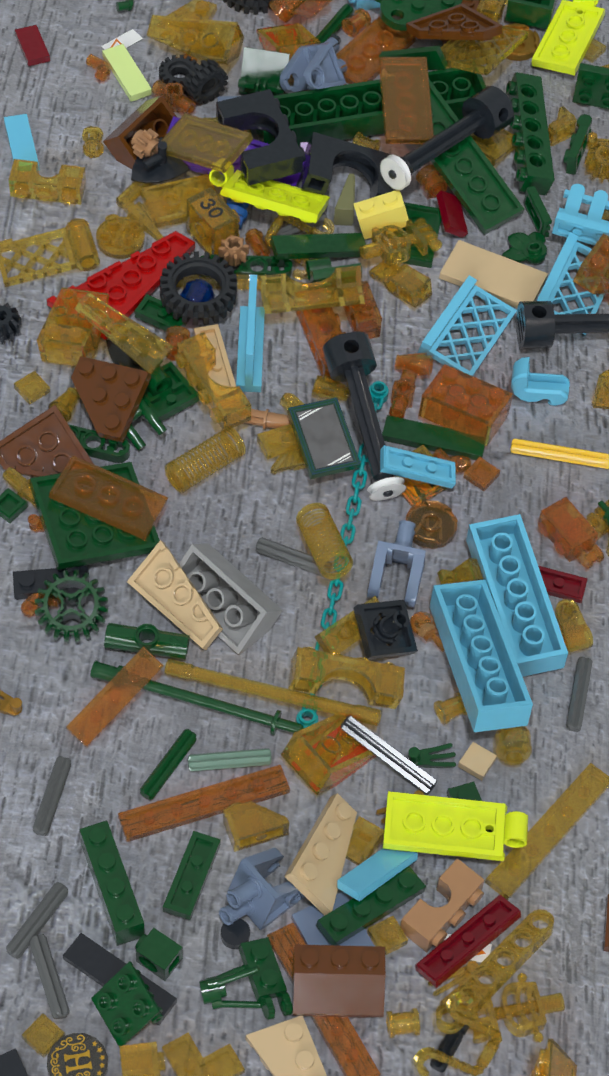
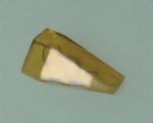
[147,15,244,65]

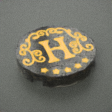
[47,1033,108,1076]

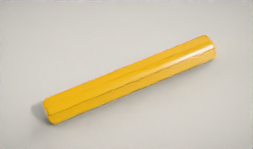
[510,438,609,469]

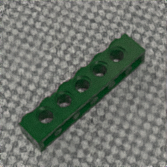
[506,72,555,195]

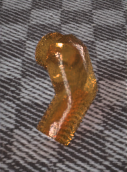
[432,448,471,473]

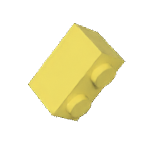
[354,190,410,240]

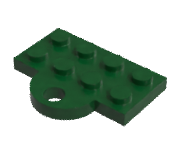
[374,0,463,31]

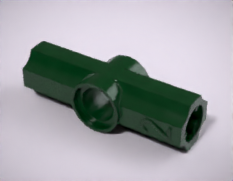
[104,623,190,660]

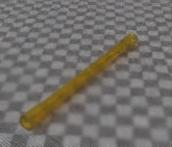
[164,659,382,727]

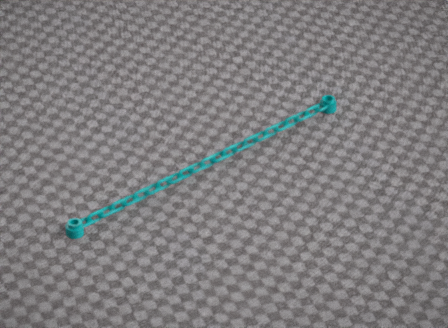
[296,381,389,734]

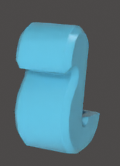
[511,357,570,405]

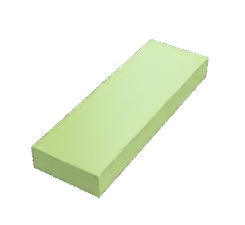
[102,44,152,102]

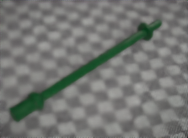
[90,660,304,735]

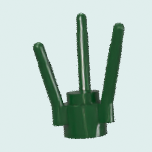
[199,965,274,1009]

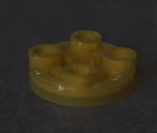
[96,214,145,259]

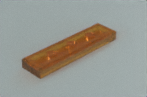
[66,647,164,747]

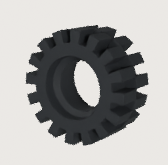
[159,55,197,98]
[183,59,228,104]

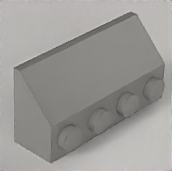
[179,543,283,655]

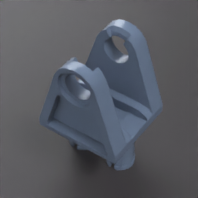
[280,37,347,93]
[367,520,426,608]
[219,848,305,930]

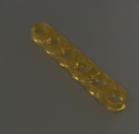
[435,909,554,1034]

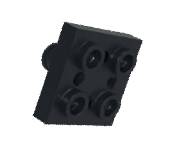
[353,600,418,660]

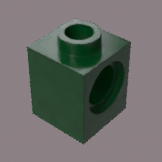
[135,928,183,981]

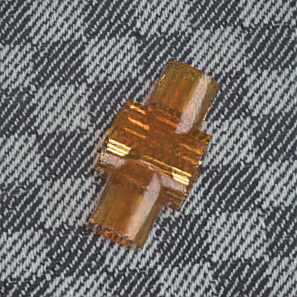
[152,80,196,116]
[389,370,417,418]

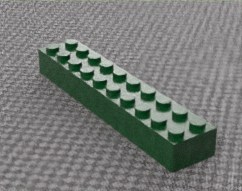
[256,64,486,146]

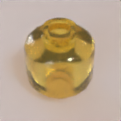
[495,726,532,765]

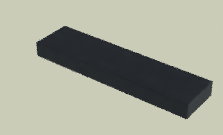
[63,933,177,1025]

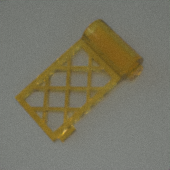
[0,218,100,287]

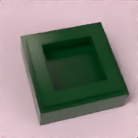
[0,488,28,523]

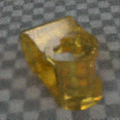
[555,599,593,654]

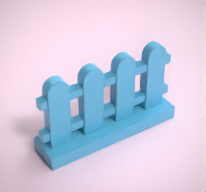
[552,184,609,249]

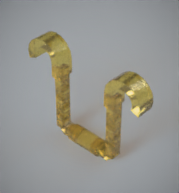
[264,214,335,279]
[414,991,502,1076]

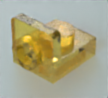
[548,106,577,147]
[437,558,483,585]

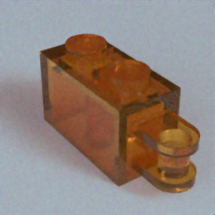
[538,497,604,569]

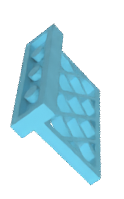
[536,232,609,335]
[236,275,265,392]
[417,275,517,381]

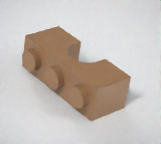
[399,858,485,953]

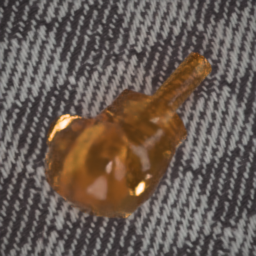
[410,611,445,652]

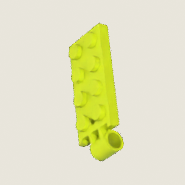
[532,0,605,76]
[209,160,330,223]
[383,791,528,861]

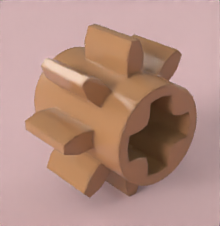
[131,128,159,159]
[218,235,249,266]

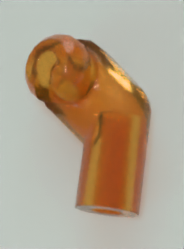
[86,54,111,82]
[21,593,59,617]

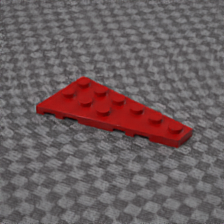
[47,231,195,340]

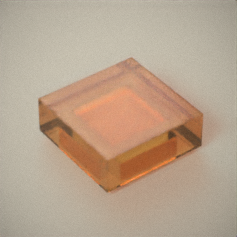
[463,457,500,491]

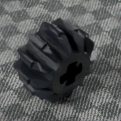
[0,303,22,345]

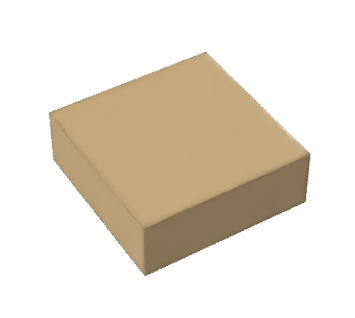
[458,742,497,781]

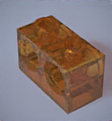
[342,281,382,339]

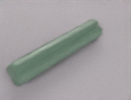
[188,748,272,771]

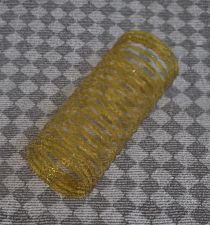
[165,427,246,493]
[296,503,353,579]

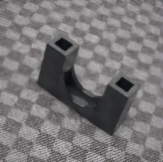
[216,89,306,186]
[301,132,401,198]

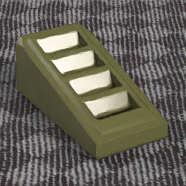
[334,173,355,226]

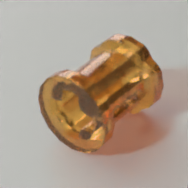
[342,8,371,37]

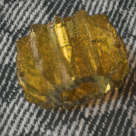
[584,142,609,182]

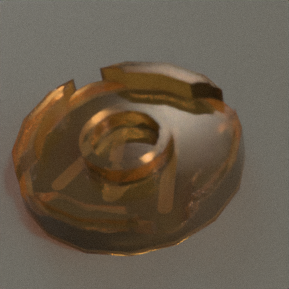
[406,500,458,549]

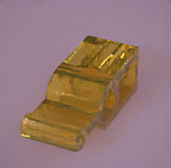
[369,258,432,308]

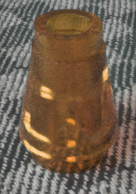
[395,352,433,377]

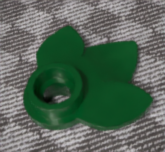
[502,231,547,264]

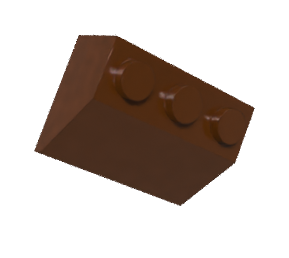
[103,95,177,169]
[293,944,386,1017]

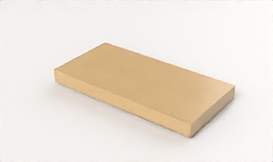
[439,240,548,308]

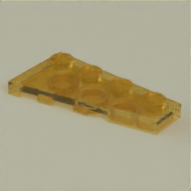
[75,292,174,374]

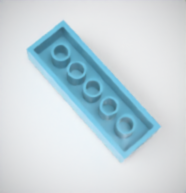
[466,514,568,677]
[429,580,533,732]

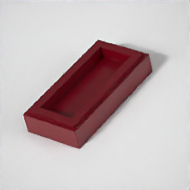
[15,25,50,67]
[436,190,468,238]

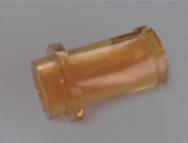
[245,228,270,256]

